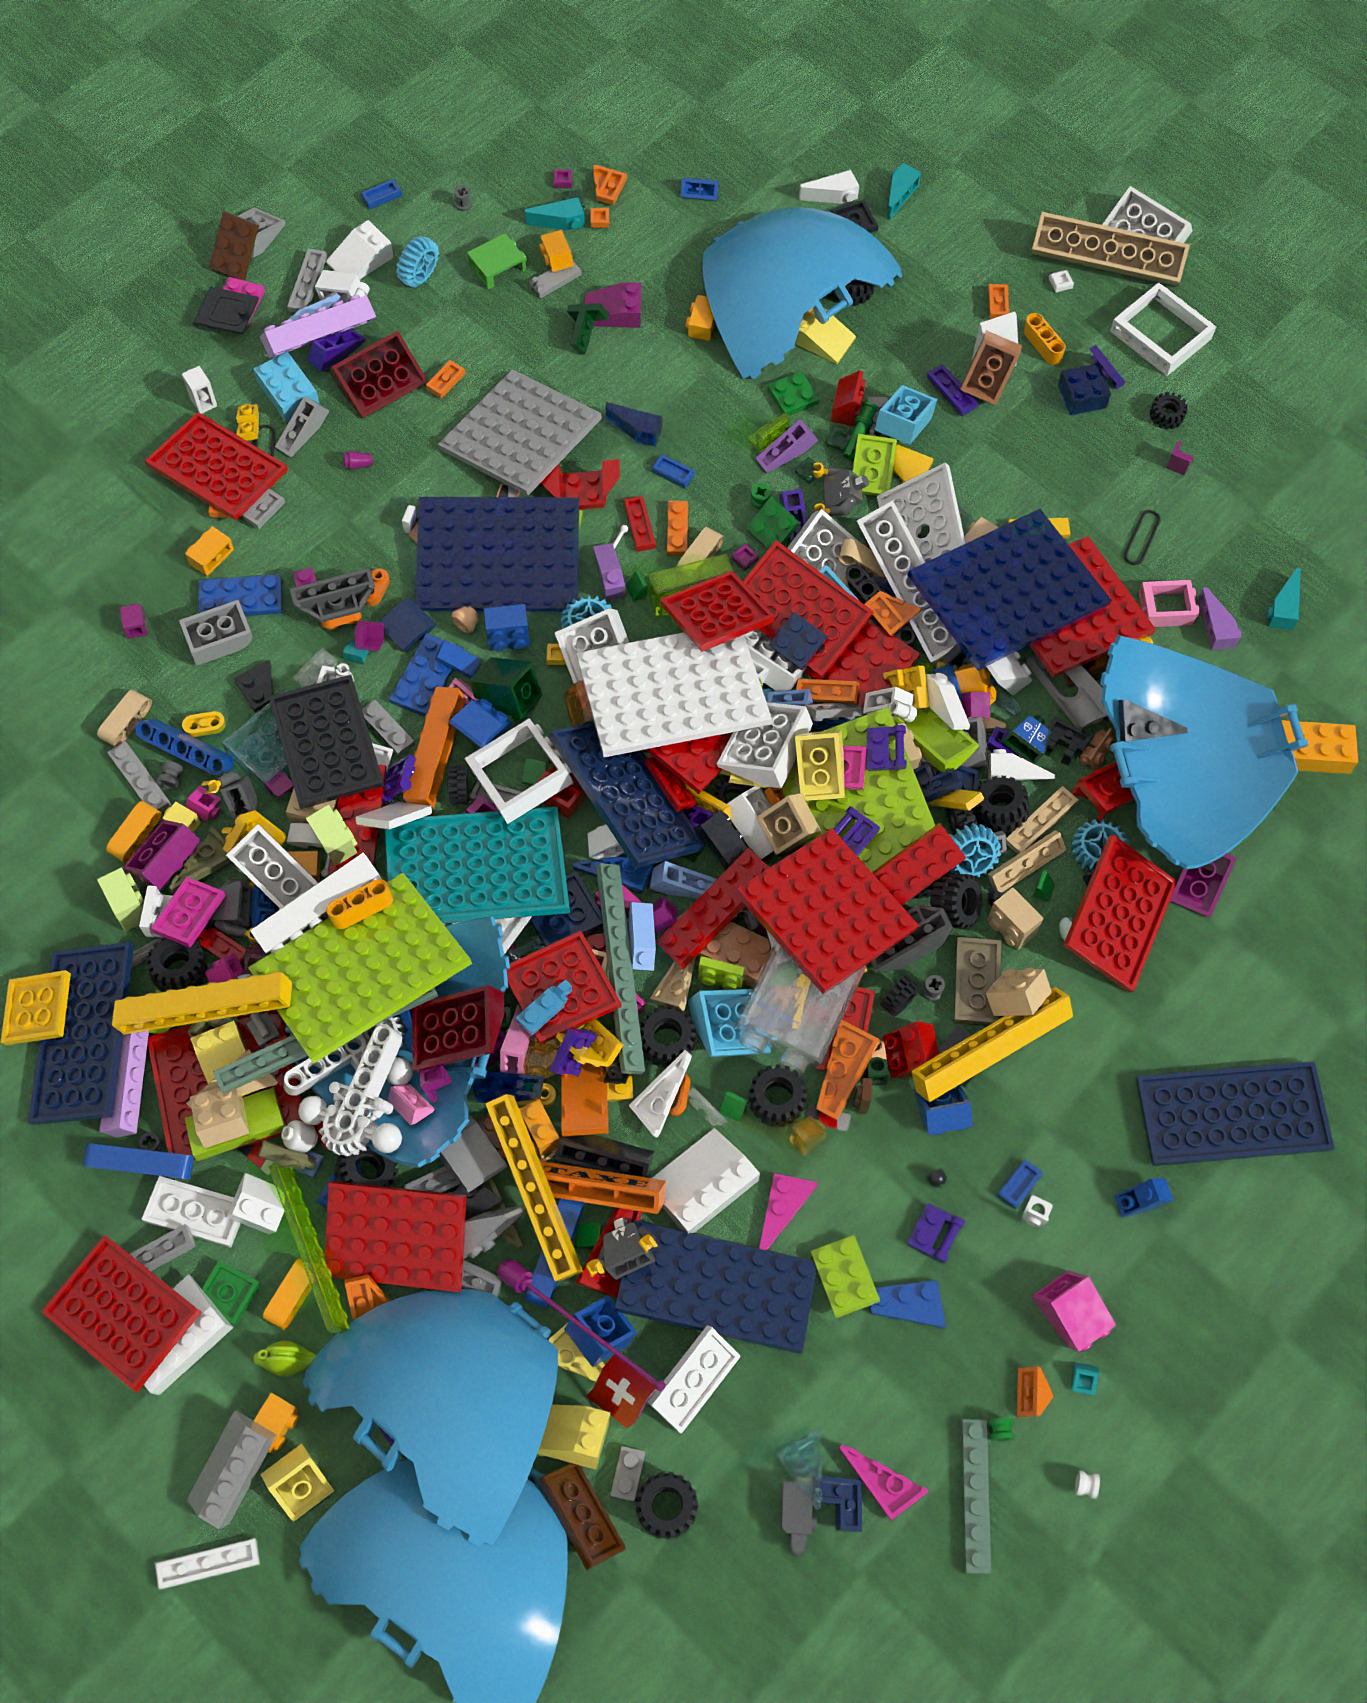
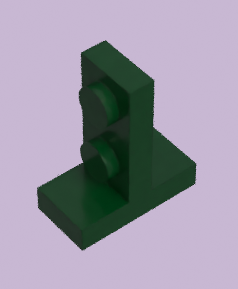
[566,303,609,355]

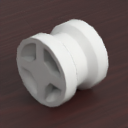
[1075,1470,1100,1499]

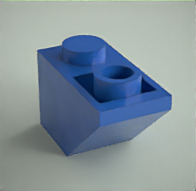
[1114,1178,1174,1218]

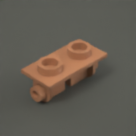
[1080,728,1115,772]

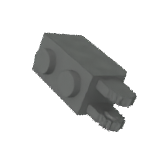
[781,1481,817,1557]

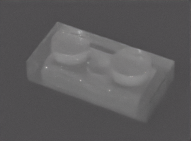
[687,1087,728,1128]

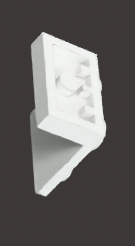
[139,886,173,938]

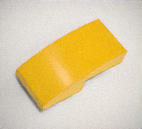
[236,404,259,441]

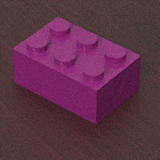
[122,820,201,891]

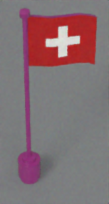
[497,1259,666,1428]

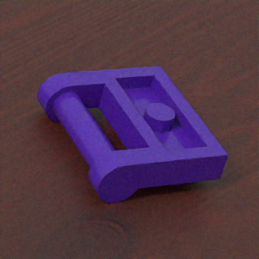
[1089,344,1125,389]
[867,725,907,771]
[383,754,416,803]
[833,806,880,856]
[550,1029,597,1076]
[907,1203,965,1264]

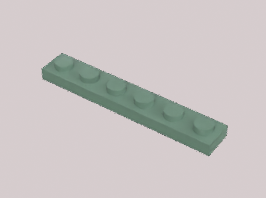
[961,1419,991,1575]

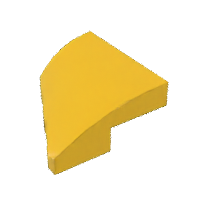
[893,444,933,483]
[883,666,930,710]

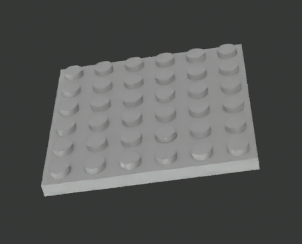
[438,369,602,496]

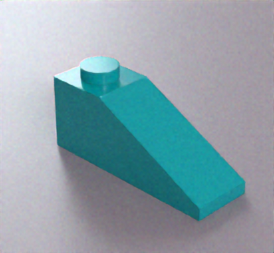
[887,163,921,220]
[525,197,585,231]
[1266,568,1301,630]

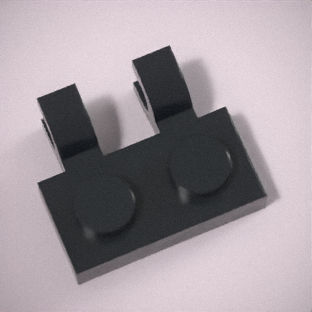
[1045,717,1092,766]

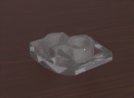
[293,648,339,687]

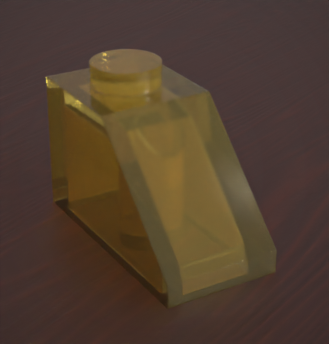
[523,1040,560,1079]
[789,1116,826,1157]

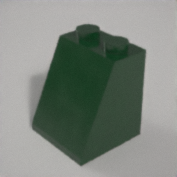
[469,657,542,720]

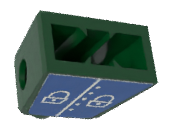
[1001,714,1051,764]

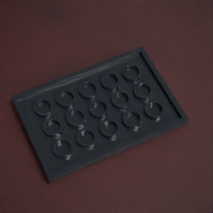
[269,675,384,809]

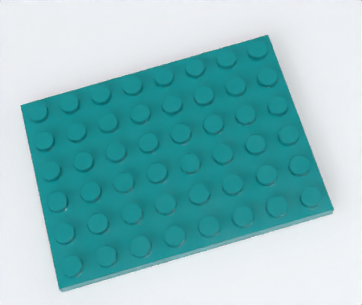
[385,807,570,923]

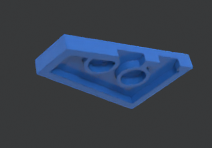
[869,1280,946,1329]

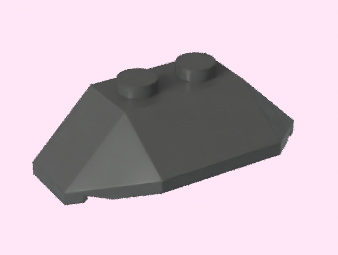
[290,568,375,623]
[872,905,953,972]

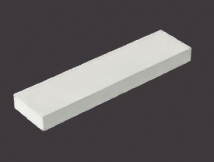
[155,1538,260,1590]

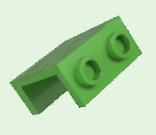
[467,233,527,290]

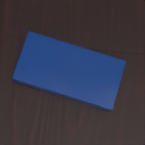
[361,179,402,210]
[652,454,695,488]
[435,640,481,679]
[997,1159,1043,1210]

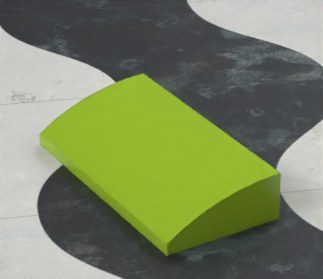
[893,707,979,773]
[185,1087,286,1161]

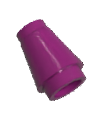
[344,450,372,470]

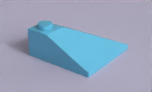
[688,989,771,1057]

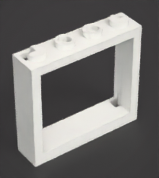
[1110,283,1216,376]
[465,718,573,824]

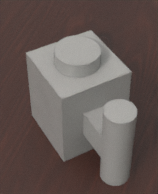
[247,1012,281,1049]

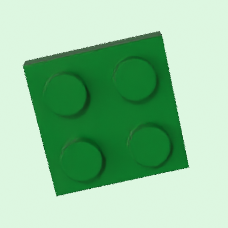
[767,371,820,417]
[746,497,801,549]
[202,1261,261,1326]

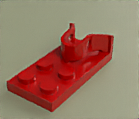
[1071,761,1135,824]

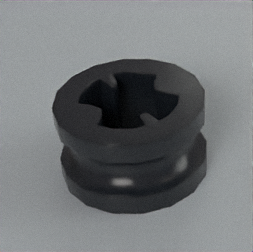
[139,1132,162,1152]

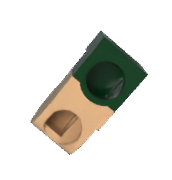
[866,1041,889,1085]

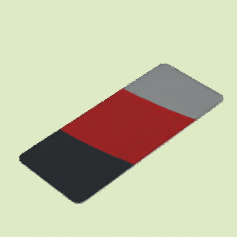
[805,1104,851,1132]
[237,1143,277,1175]

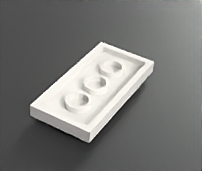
[141,1176,241,1248]
[647,1325,741,1434]

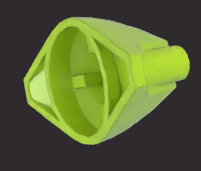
[253,1340,316,1377]

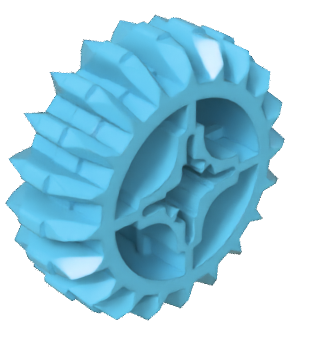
[396,235,439,288]
[561,595,612,629]
[1071,819,1129,871]
[950,823,1001,879]

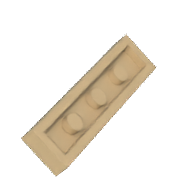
[1006,786,1078,854]
[988,831,1066,893]

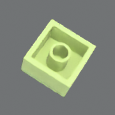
[306,805,357,866]
[97,867,145,932]

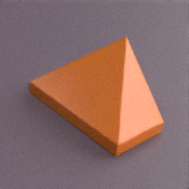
[1017,1366,1054,1417]

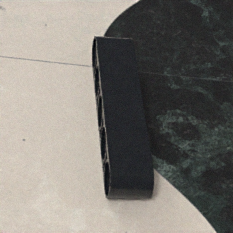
[846,564,916,647]

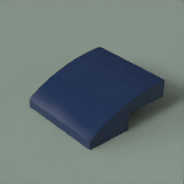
[378,598,437,652]

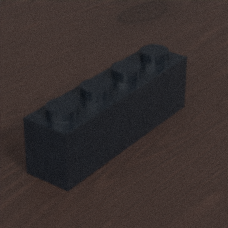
[695,810,755,871]
[556,1135,654,1178]

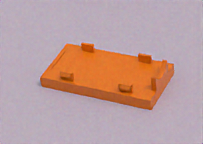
[562,1063,609,1136]

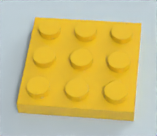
[0,970,71,1046]

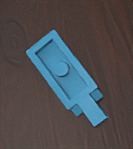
[515,980,572,1036]

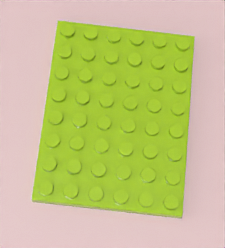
[782,707,935,872]
[248,873,472,1064]

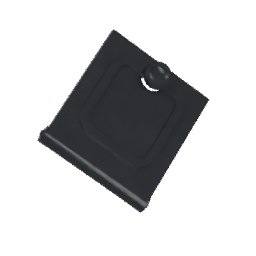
[193,286,259,335]

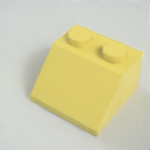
[260,1444,334,1522]

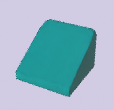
[343,641,369,664]
[1071,1362,1099,1395]

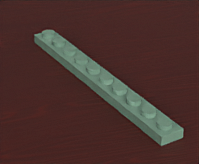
[596,863,645,1075]
[213,988,438,1094]

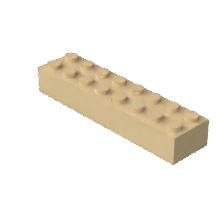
[1031,212,1190,286]

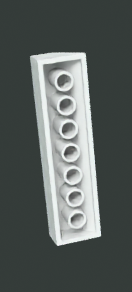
[857,500,968,666]

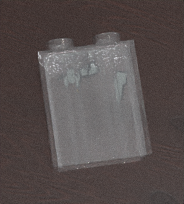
[733,940,866,1074]

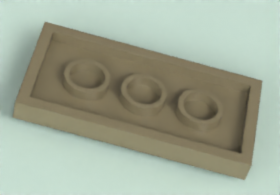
[954,937,1001,1025]

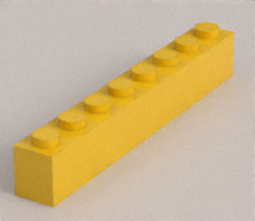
[112,972,292,1035]
[912,987,1073,1102]
[486,1094,583,1281]

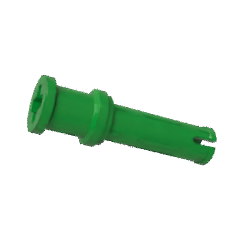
[842,401,879,460]

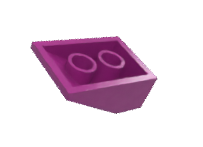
[585,282,642,328]
[1170,854,1237,918]

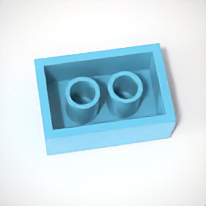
[254,351,319,422]
[875,385,937,445]

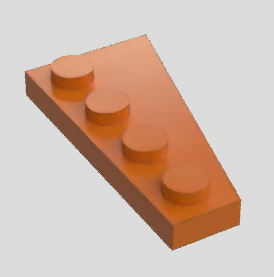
[816,1019,880,1121]

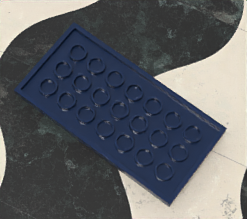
[549,722,706,868]
[28,942,134,1125]
[1136,1061,1335,1166]
[614,1220,817,1354]

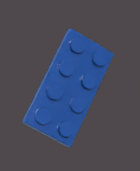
[199,574,282,616]
[389,633,463,717]

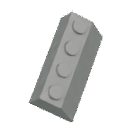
[187,1410,277,1529]

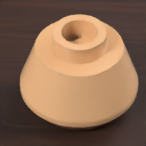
[451,607,478,633]

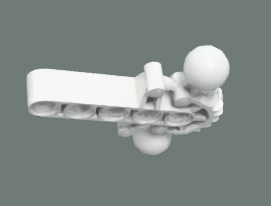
[284,1016,413,1095]
[298,1024,402,1156]

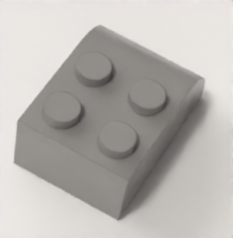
[179,600,252,666]

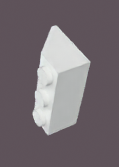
[727,786,774,859]

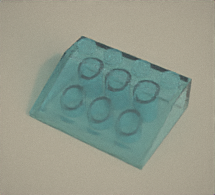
[222,689,288,784]

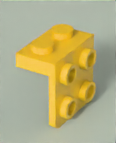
[223,810,286,853]
[556,1019,624,1067]

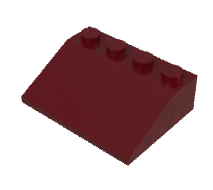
[329,331,428,419]
[412,985,504,1072]

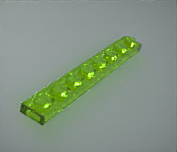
[269,1162,350,1334]

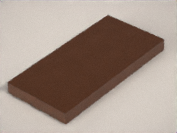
[537,1463,626,1570]

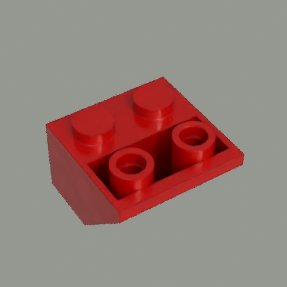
[830,371,866,426]
[537,767,587,819]
[882,1021,940,1079]

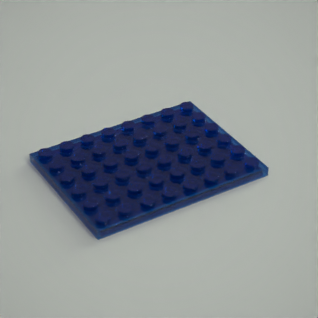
[415,497,580,612]
[907,509,1112,670]

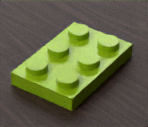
[853,434,897,496]
[811,1235,880,1318]

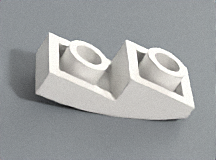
[286,823,324,849]

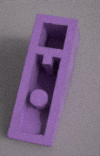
[756,419,818,473]
[593,543,625,601]
[1198,587,1241,650]

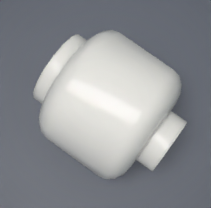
[281,1120,318,1153]

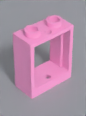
[1138,580,1199,627]

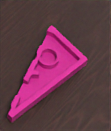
[759,1173,818,1251]
[838,1444,929,1521]

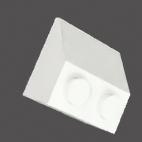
[226,1173,288,1235]

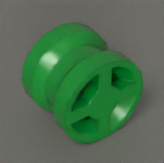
[750,483,771,509]
[988,1418,1015,1442]

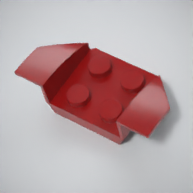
[542,459,620,510]

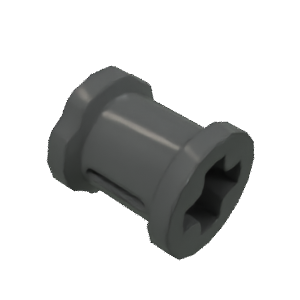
[454,185,472,211]
[923,975,945,1001]

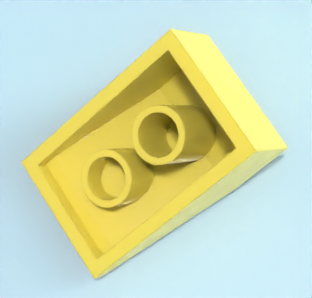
[795,307,856,364]
[795,730,845,801]
[190,1021,260,1097]
[537,1404,610,1470]

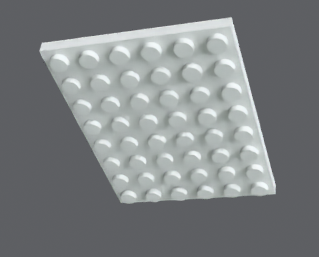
[577,633,772,757]

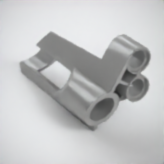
[1026,655,1112,730]

